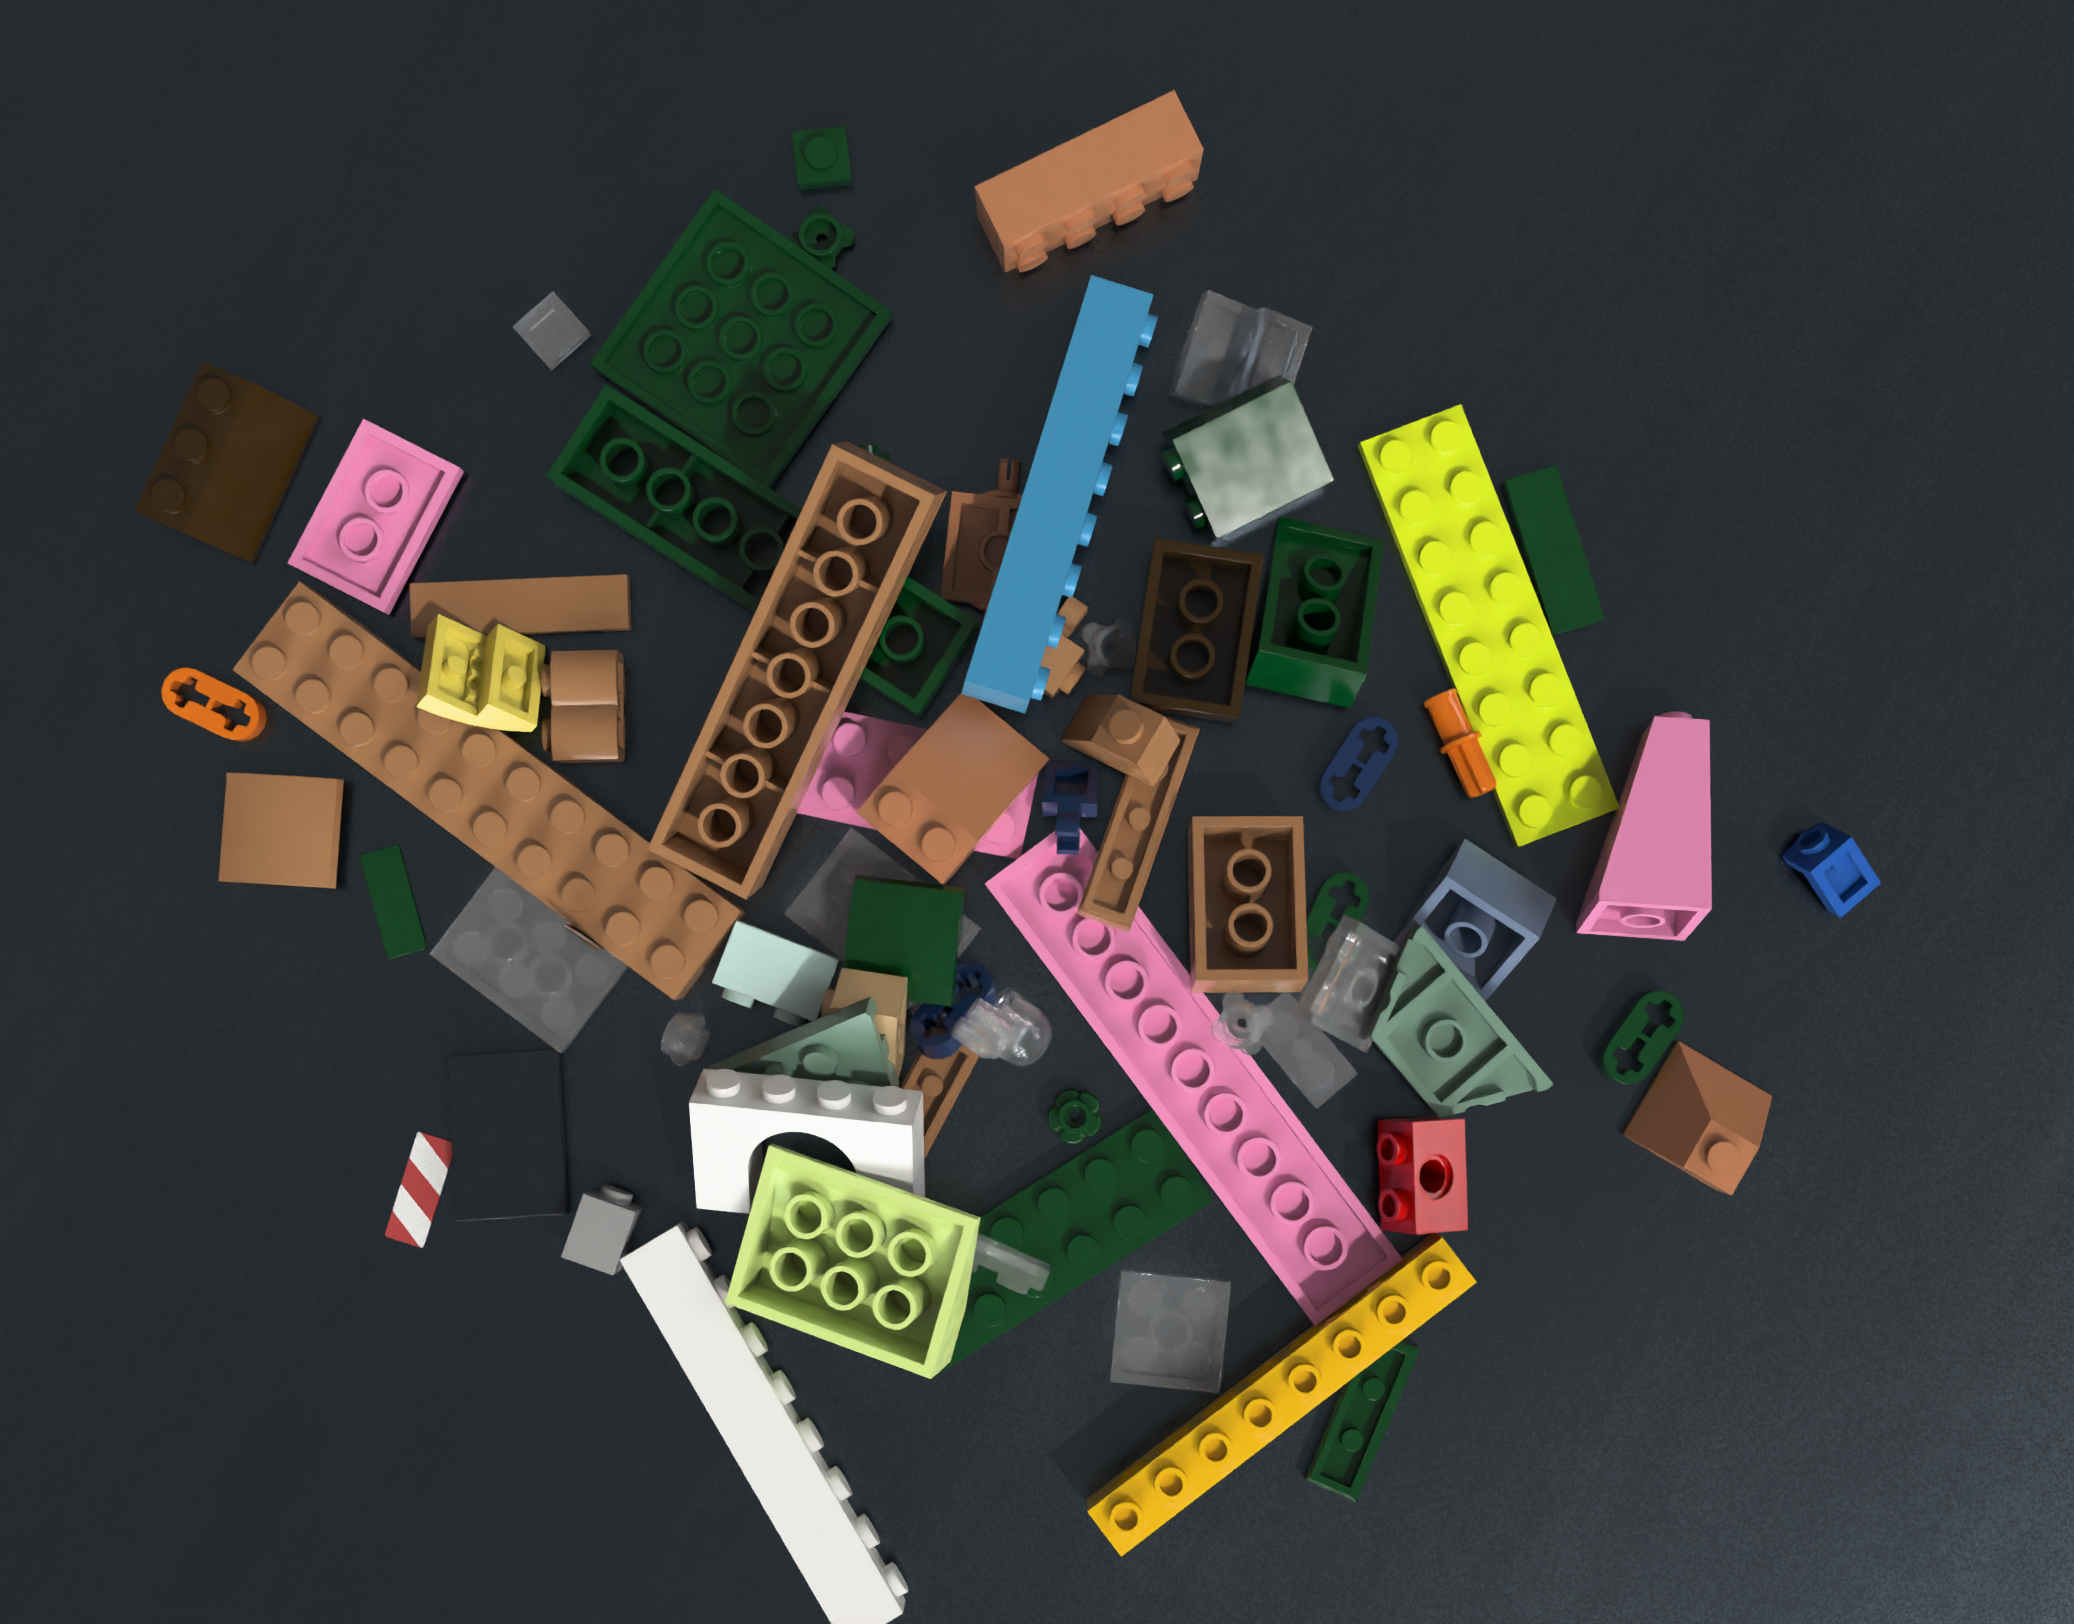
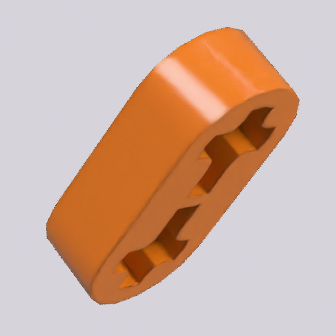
[161,667,267,742]

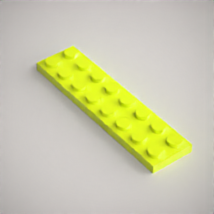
[1358,404,1619,848]

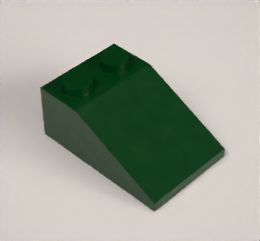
[1245,516,1384,708]

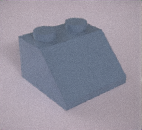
[1393,839,1557,1001]

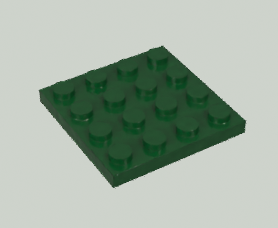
[589,189,893,489]

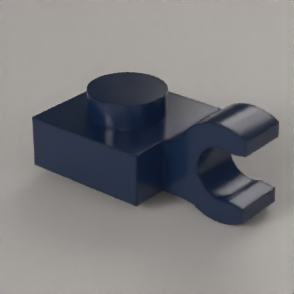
[1042,760,1101,855]

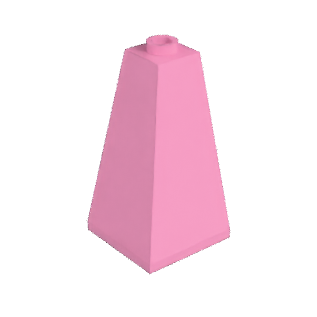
[1576,712,1712,941]

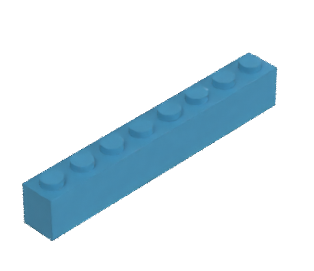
[962,275,1158,714]

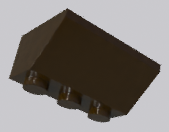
[134,361,320,564]

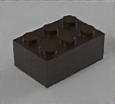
[1129,538,1264,724]

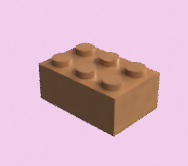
[1187,816,1308,993]

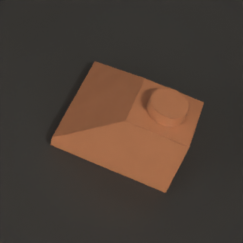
[1621,1040,1772,1196]

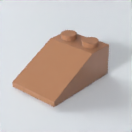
[856,692,1050,885]

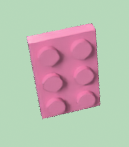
[288,419,464,615]

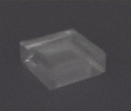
[513,291,591,371]

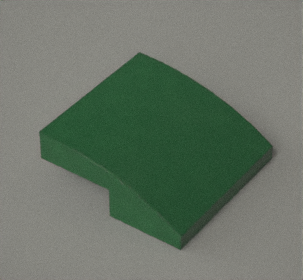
[844,874,965,1007]

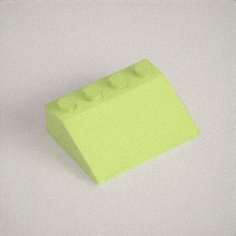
[725,1143,981,1379]

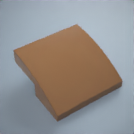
[218,772,344,889]

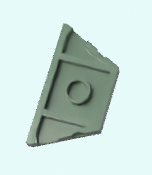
[1366,923,1553,1118]
[708,996,900,1087]

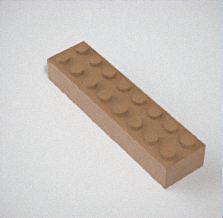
[647,441,947,900]

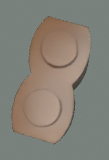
[541,650,625,763]

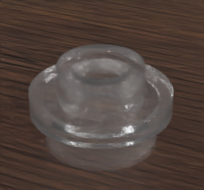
[661,1012,709,1066]

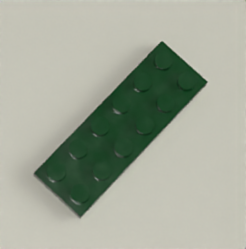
[934,1108,1214,1377]

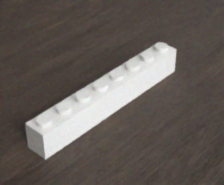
[620,1220,908,1624]

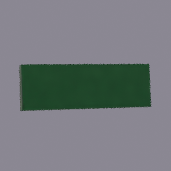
[1502,465,1605,636]
[1304,1340,1420,1502]

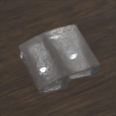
[1169,290,1313,409]

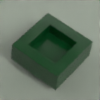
[792,126,853,191]

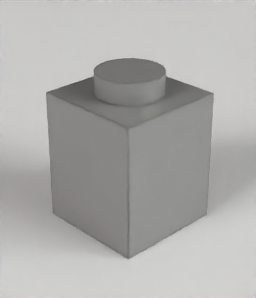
[561,1184,643,1275]

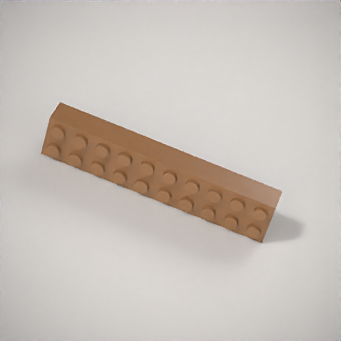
[232,581,748,1000]

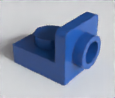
[1782,822,1881,918]

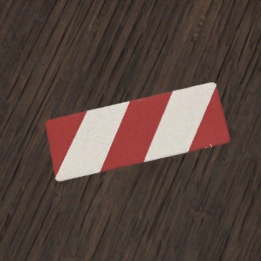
[385,1132,453,1248]

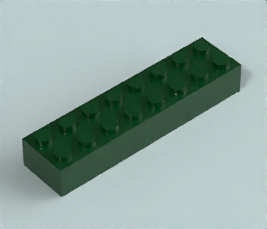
[546,384,979,720]

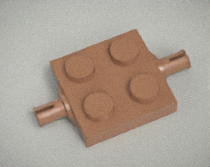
[940,458,1023,627]

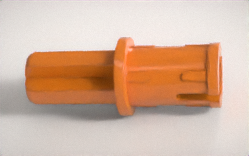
[1423,688,1496,798]

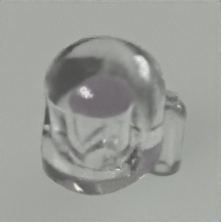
[950,988,1052,1067]

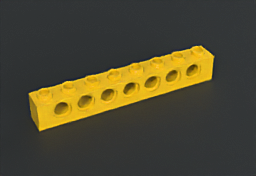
[1087,1233,1477,1557]

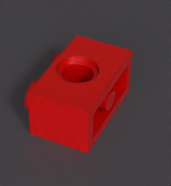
[1377,1117,1468,1235]

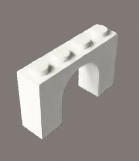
[689,1068,925,1214]

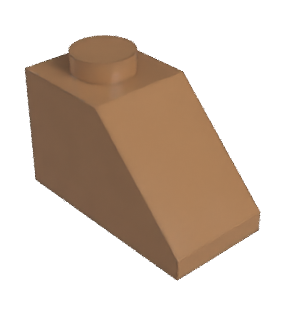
[1060,694,1181,787]

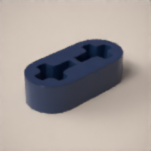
[1317,717,1398,812]
[910,962,998,1059]

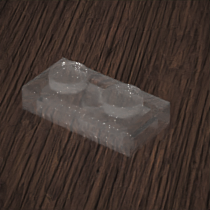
[1244,992,1358,1109]
[972,1233,1050,1295]

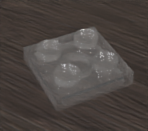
[1294,915,1402,1053]
[1109,1269,1231,1394]

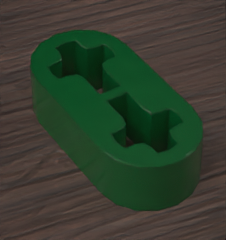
[1306,872,1369,971]
[1598,990,1684,1084]

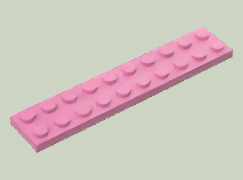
[984,830,1403,1326]

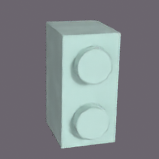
[712,921,843,1027]

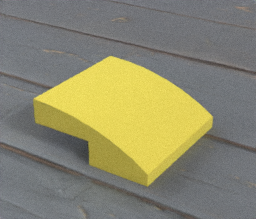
[416,614,546,732]

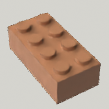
[974,90,1204,273]

